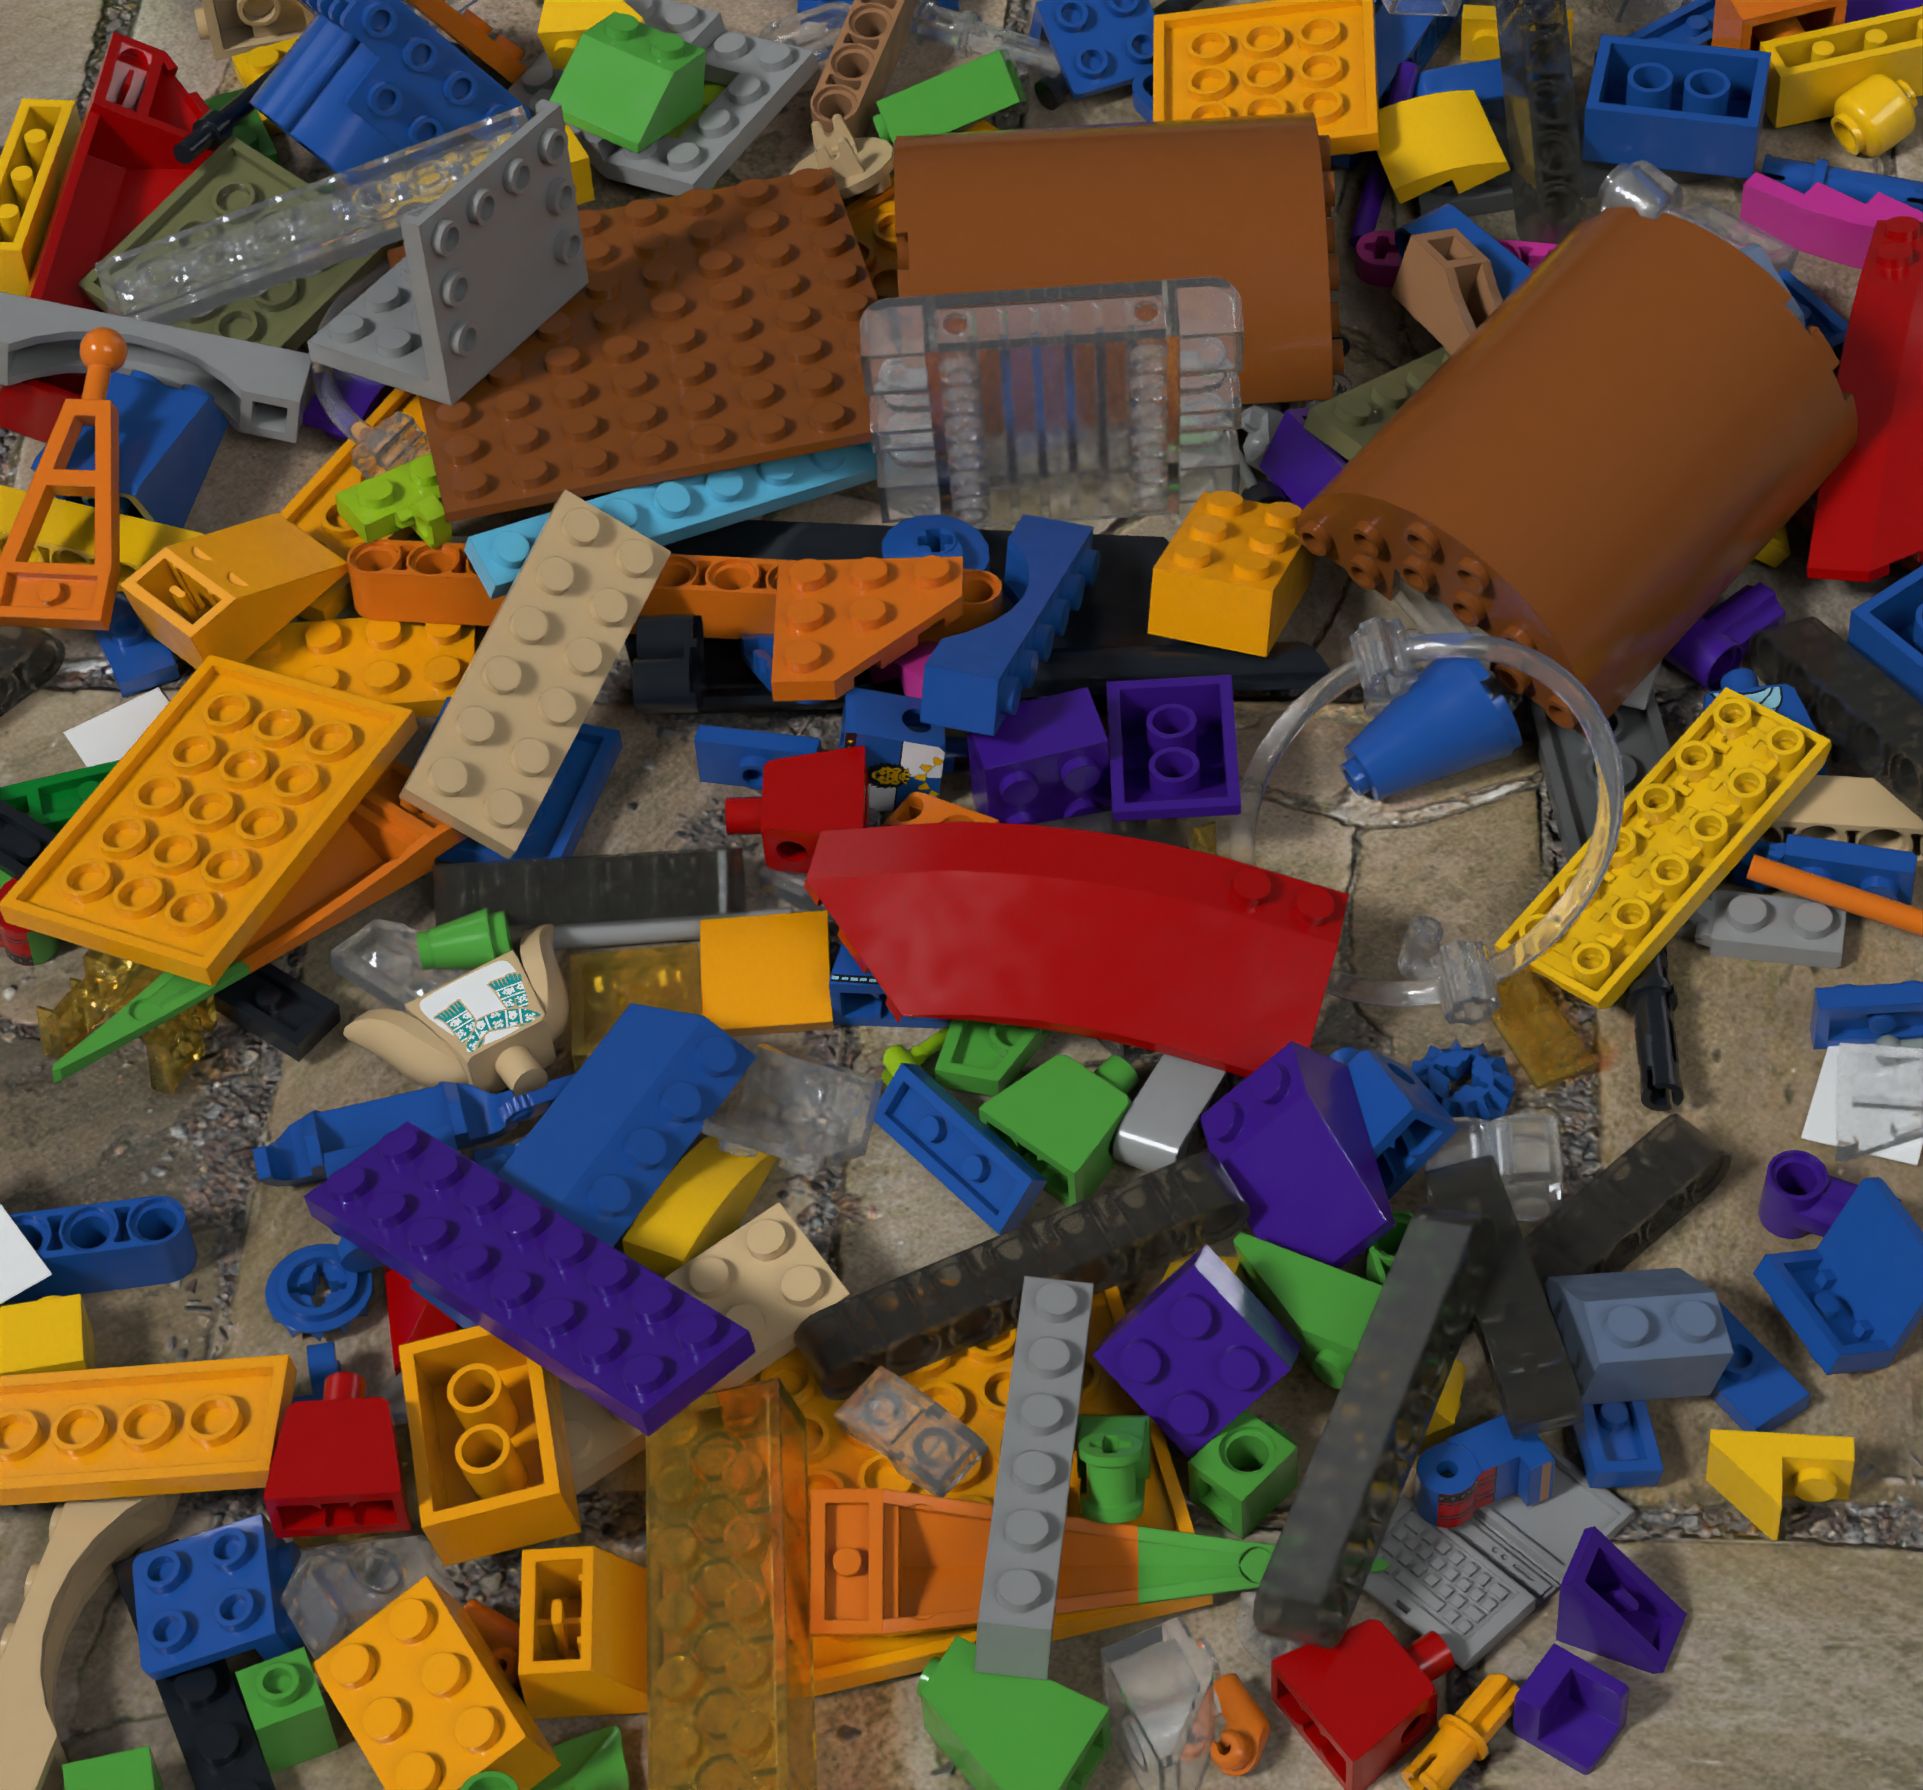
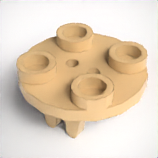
[789,114,894,200]

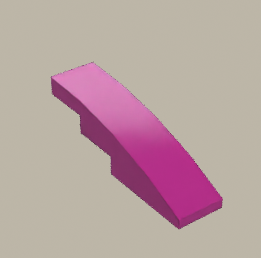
[1739,172,1923,269]

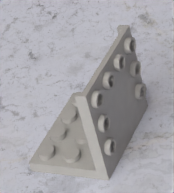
[307,99,589,406]

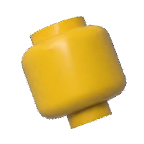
[1831,73,1918,158]

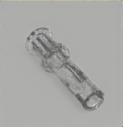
[909,0,1061,78]

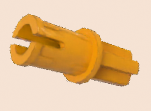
[1401,1672,1520,1790]

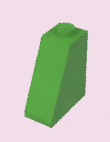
[872,49,1029,145]
[917,1636,1112,1790]

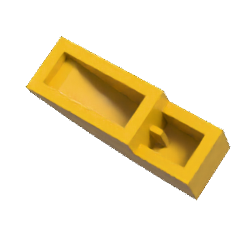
[622,1129,778,1278]

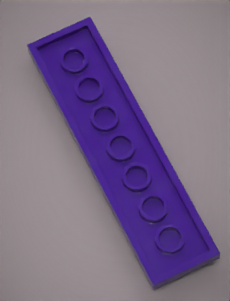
[304,1121,756,1436]

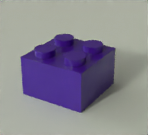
[967,687,1112,831]
[1092,1244,1302,1458]

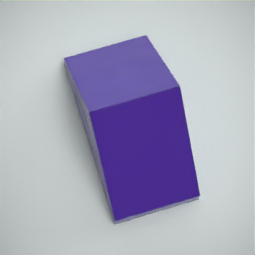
[1556,1526,1687,1674]

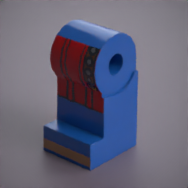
[1414,1408,1555,1528]

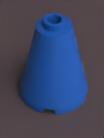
[1340,643,1522,801]

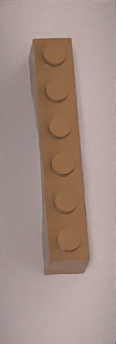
[1391,228,1503,355]

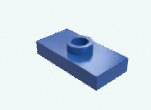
[92,591,180,698]
[694,724,822,790]
[1709,1301,1810,1432]

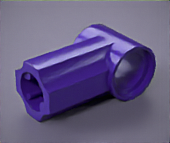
[1664,582,1786,692]
[1758,1150,1901,1239]

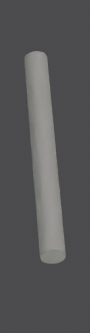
[540,907,792,950]

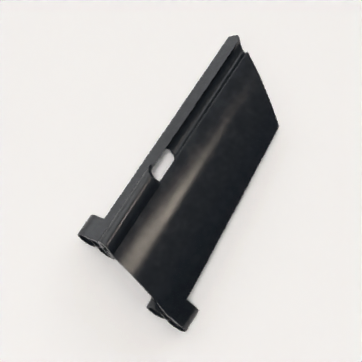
[588,489,1338,716]

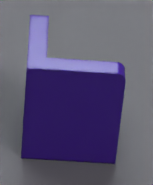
[1513,1643,1630,1775]

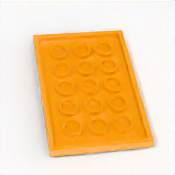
[0,654,419,987]

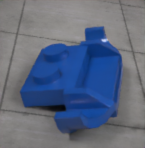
[252,1081,518,1187]

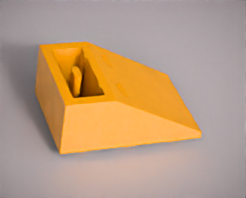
[120,513,349,669]

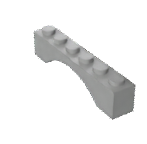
[0,292,313,443]
[974,1276,1094,1680]

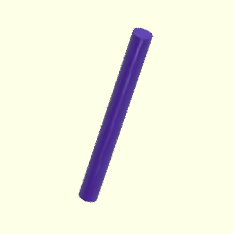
[1349,61,1419,248]

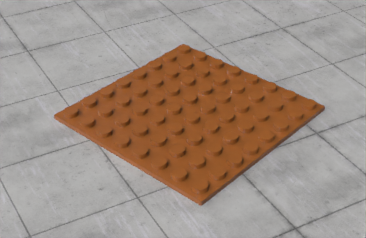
[386,167,923,523]

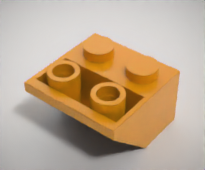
[518,1546,674,1719]

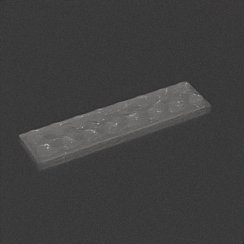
[95,106,529,326]

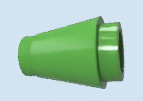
[416,907,513,971]

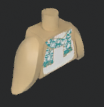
[343,923,569,1097]

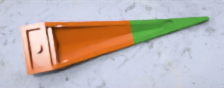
[52,759,468,1083]
[810,1488,1391,1638]

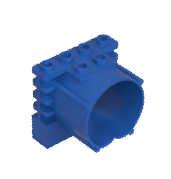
[249,0,531,210]

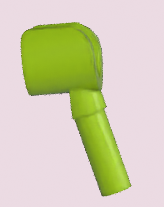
[881,1026,949,1086]

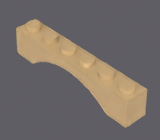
[0,1493,182,1790]

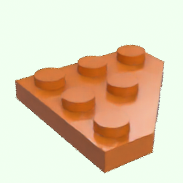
[771,555,964,701]

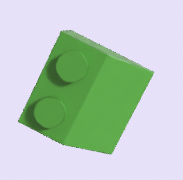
[549,12,706,154]

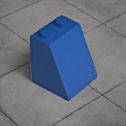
[31,371,229,528]

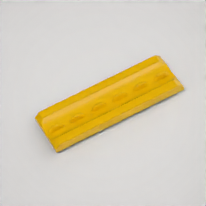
[1494,687,1832,1009]

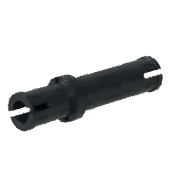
[1625,945,1684,1111]

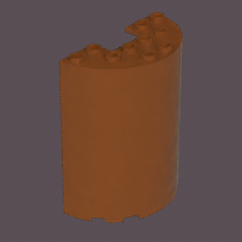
[894,112,1344,422]
[1294,206,1858,740]

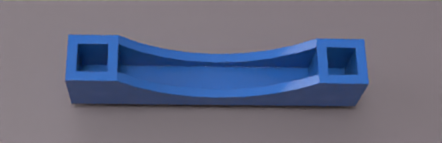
[920,514,1100,736]

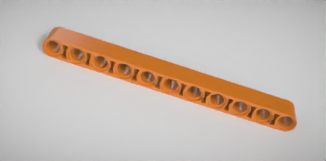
[347,539,1003,642]

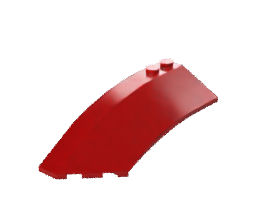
[0,31,220,442]
[1807,216,1923,582]
[804,821,1349,1078]

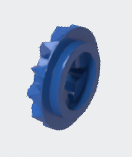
[1411,1038,1514,1132]
[265,1244,375,1341]

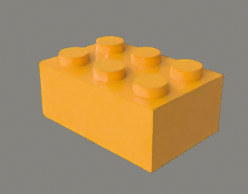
[1147,491,1316,657]
[399,1325,581,1567]
[311,1575,562,1790]

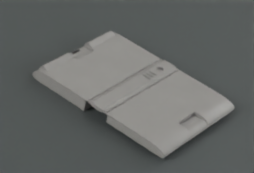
[1338,1410,1635,1670]

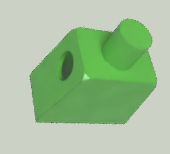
[979,1055,1139,1213]

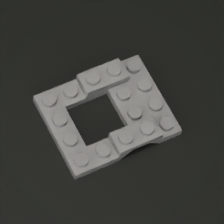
[476,0,819,196]

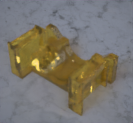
[36,949,217,1096]

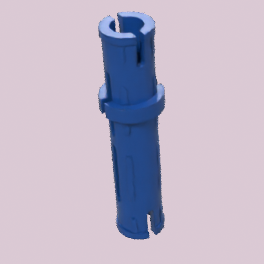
[1761,154,1923,212]

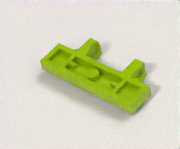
[335,452,453,549]

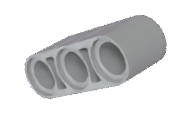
[1113,1054,1246,1183]

